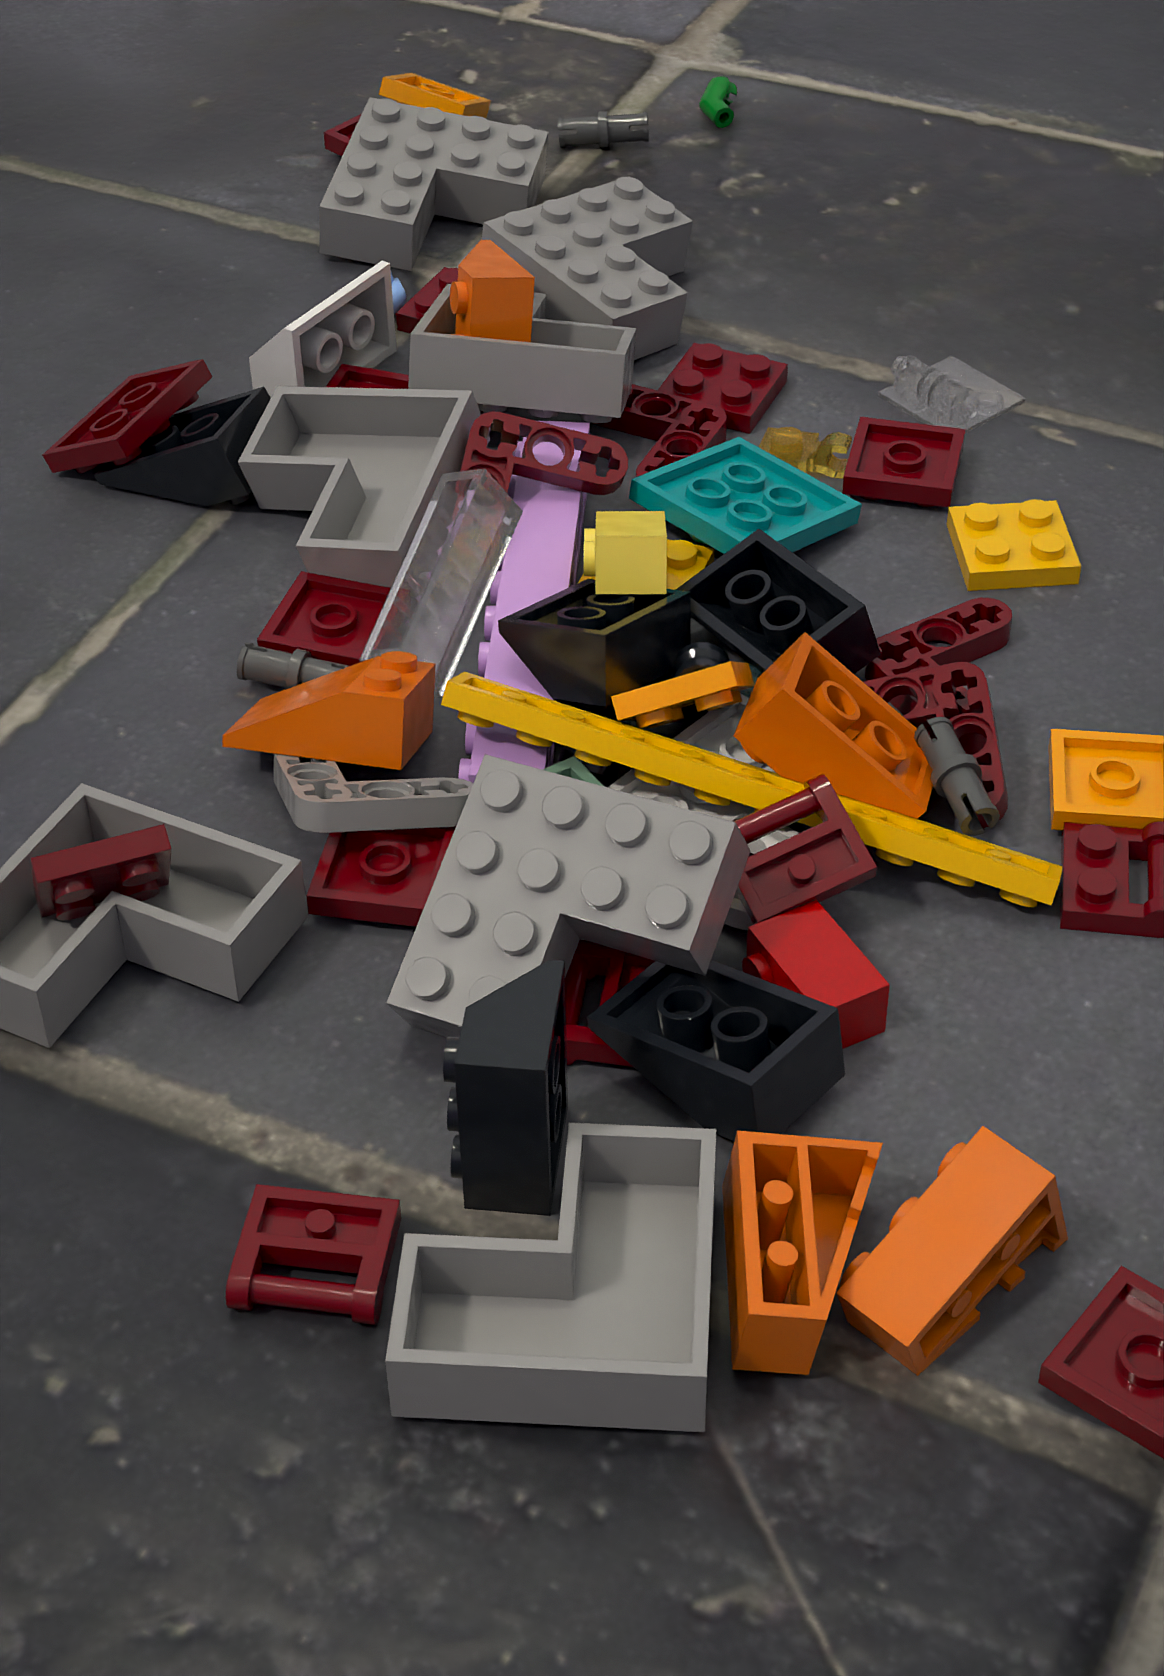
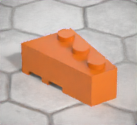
[836,1126,1068,1376]
[722,1130,883,1375]

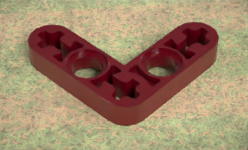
[593,384,727,477]
[444,411,628,570]
[865,597,1012,755]
[863,662,1008,828]

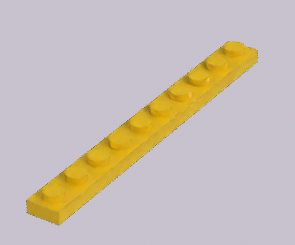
[441,671,1063,907]

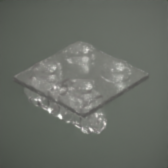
[878,355,1026,434]

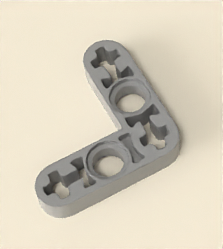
[274,754,473,833]

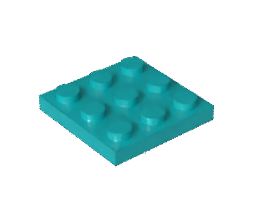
[629,437,862,554]

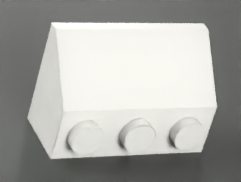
[249,261,397,398]

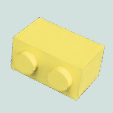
[584,511,667,594]

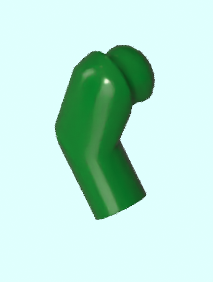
[699,76,737,128]

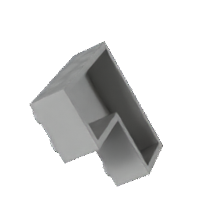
[319,97,549,271]
[481,176,693,360]
[408,284,636,423]
[238,386,490,599]
[386,754,750,1038]
[0,783,308,1048]
[385,1123,716,1432]

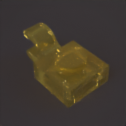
[759,427,852,478]

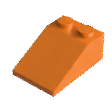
[450,240,535,342]
[734,632,933,819]
[222,651,436,770]

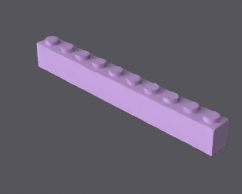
[458,420,590,783]

